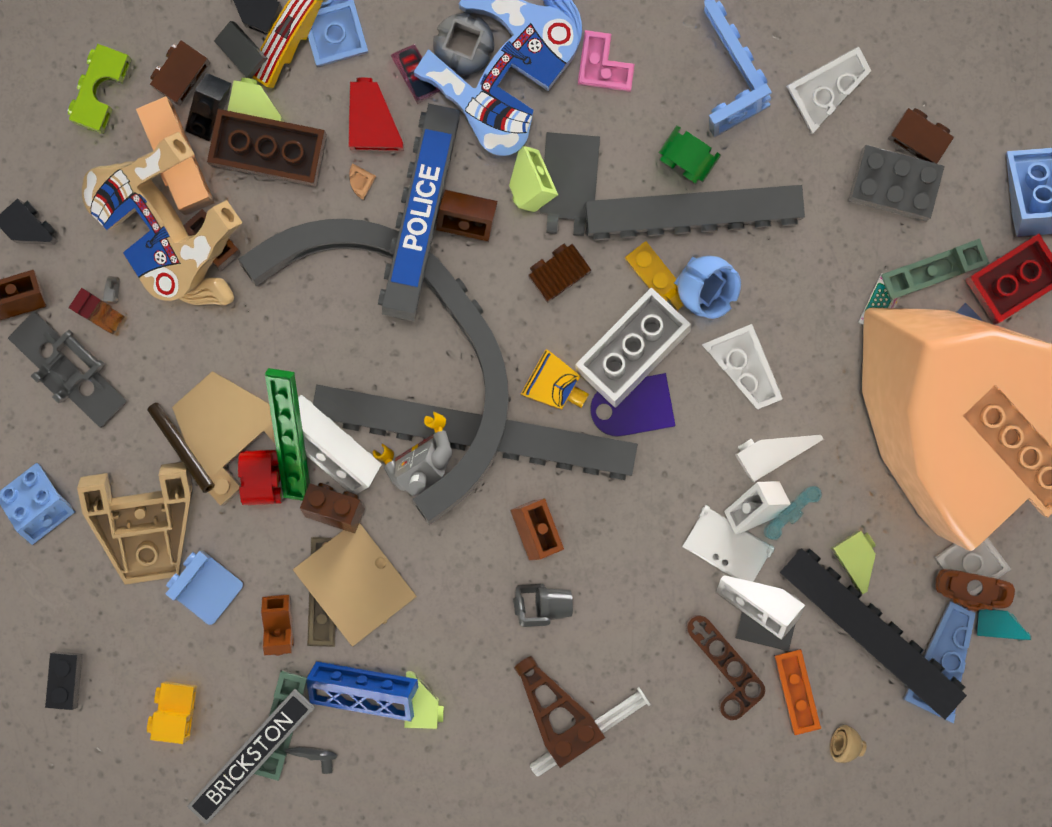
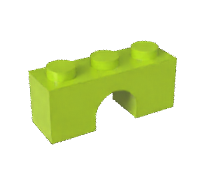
[68,44,132,134]

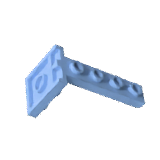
[704,0,772,137]

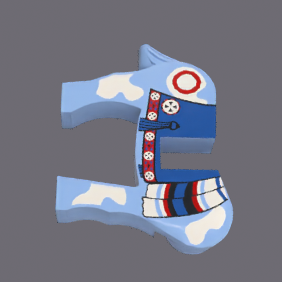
[414,0,582,156]

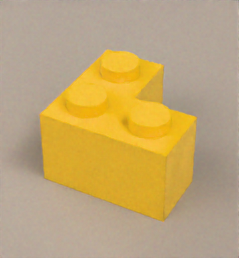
[147,682,197,744]

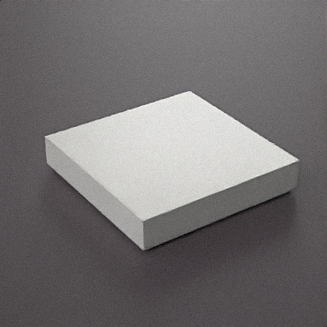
[934,538,1011,596]

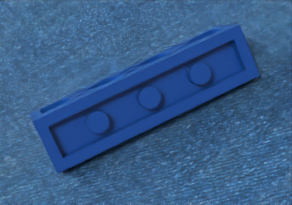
[306,661,418,722]

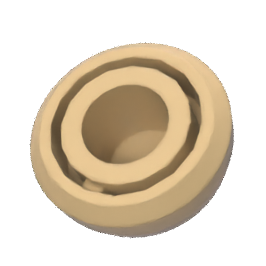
[830,725,867,763]

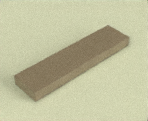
[307,537,336,647]

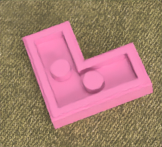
[578,30,635,92]

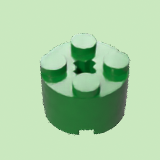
[658,125,721,184]

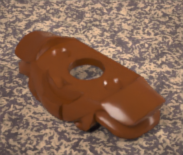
[936,569,1015,612]

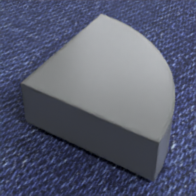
[103,276,120,304]

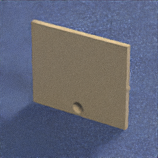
[292,523,417,647]

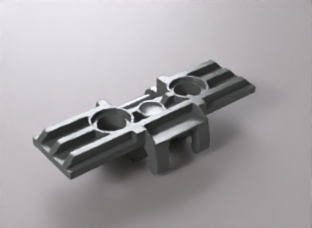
[8,311,127,428]

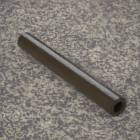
[147,403,215,493]

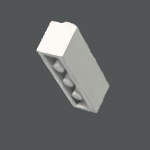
[298,395,382,495]

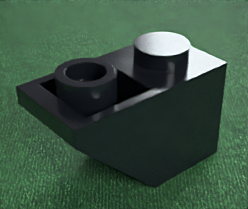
[233,0,282,36]
[185,73,231,141]
[0,198,58,245]

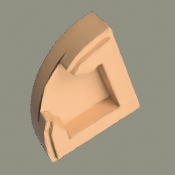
[349,163,376,201]

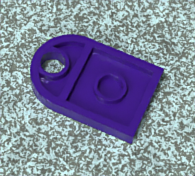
[590,373,676,437]

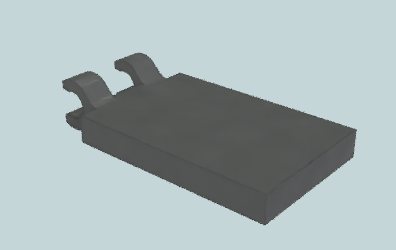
[540,132,600,236]

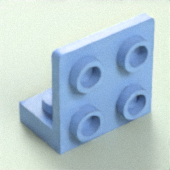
[0,463,75,545]

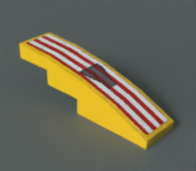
[252,0,323,88]

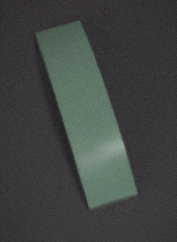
[881,239,989,300]
[254,671,307,781]

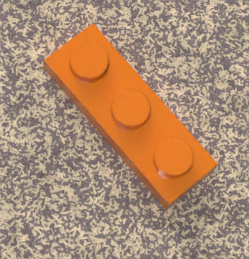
[774,649,821,735]

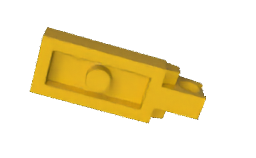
[625,241,684,311]

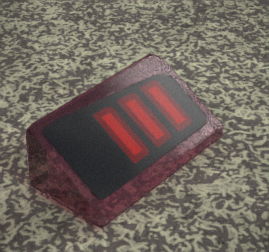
[391,44,441,104]

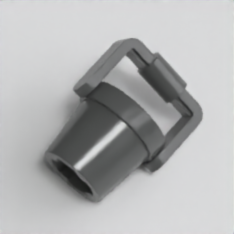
[513,584,573,627]

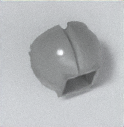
[433,13,494,75]

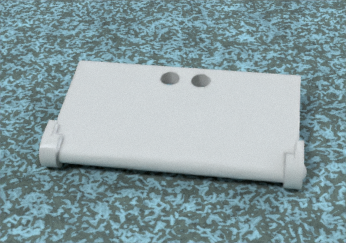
[682,505,775,582]

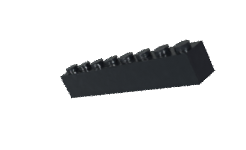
[780,548,967,720]

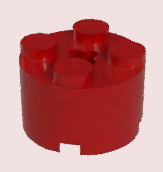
[238,450,282,505]

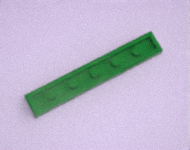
[265,368,310,501]

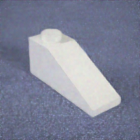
[735,435,824,482]
[716,575,805,640]

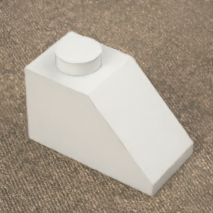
[724,481,791,534]

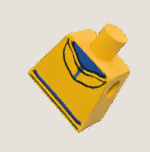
[521,349,589,410]

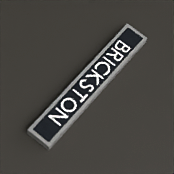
[187,689,315,825]

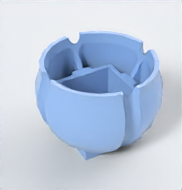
[674,256,741,319]

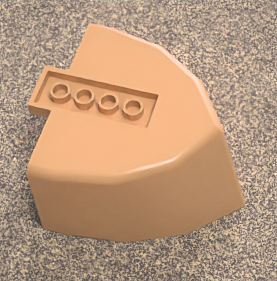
[862,308,1052,551]

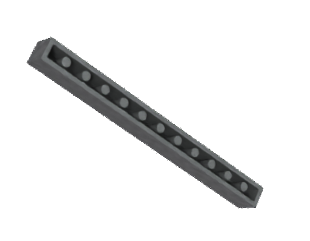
[313,384,638,480]

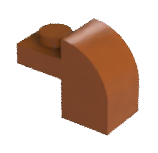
[261,595,294,656]

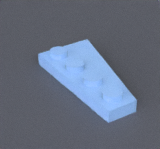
[903,601,976,723]

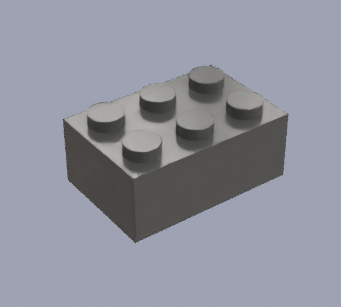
[848,145,945,222]

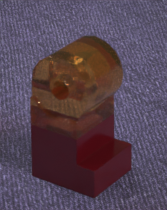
[68,288,125,334]

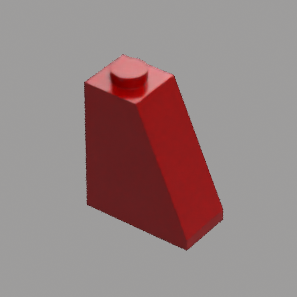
[349,77,404,151]

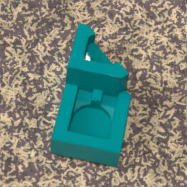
[977,609,1032,640]

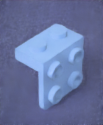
[165,551,243,625]

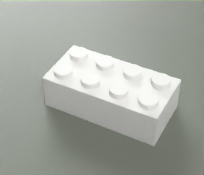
[575,287,691,408]

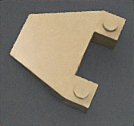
[172,371,275,506]
[77,462,193,585]

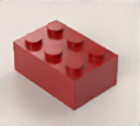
[965,234,1052,325]

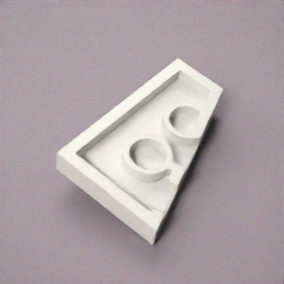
[787,47,871,133]
[702,324,783,409]

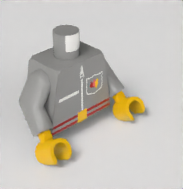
[373,412,452,496]

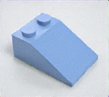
[1006,148,1052,237]

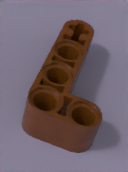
[686,615,765,720]

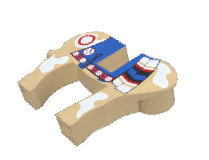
[82,132,243,305]

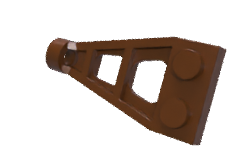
[514,656,606,768]

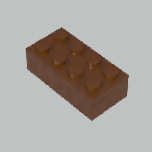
[207,109,327,187]

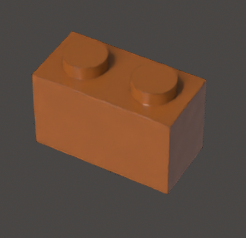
[510,498,564,560]

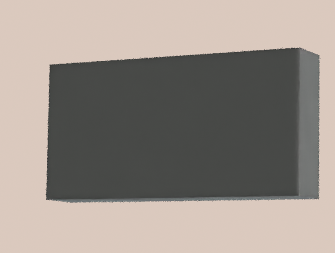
[214,21,268,78]
[735,612,795,651]

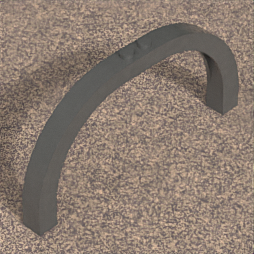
[238,219,508,525]

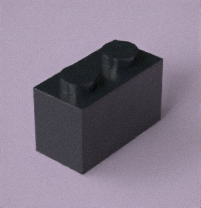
[45,651,83,710]

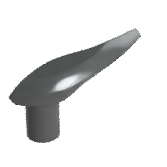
[285,747,337,774]

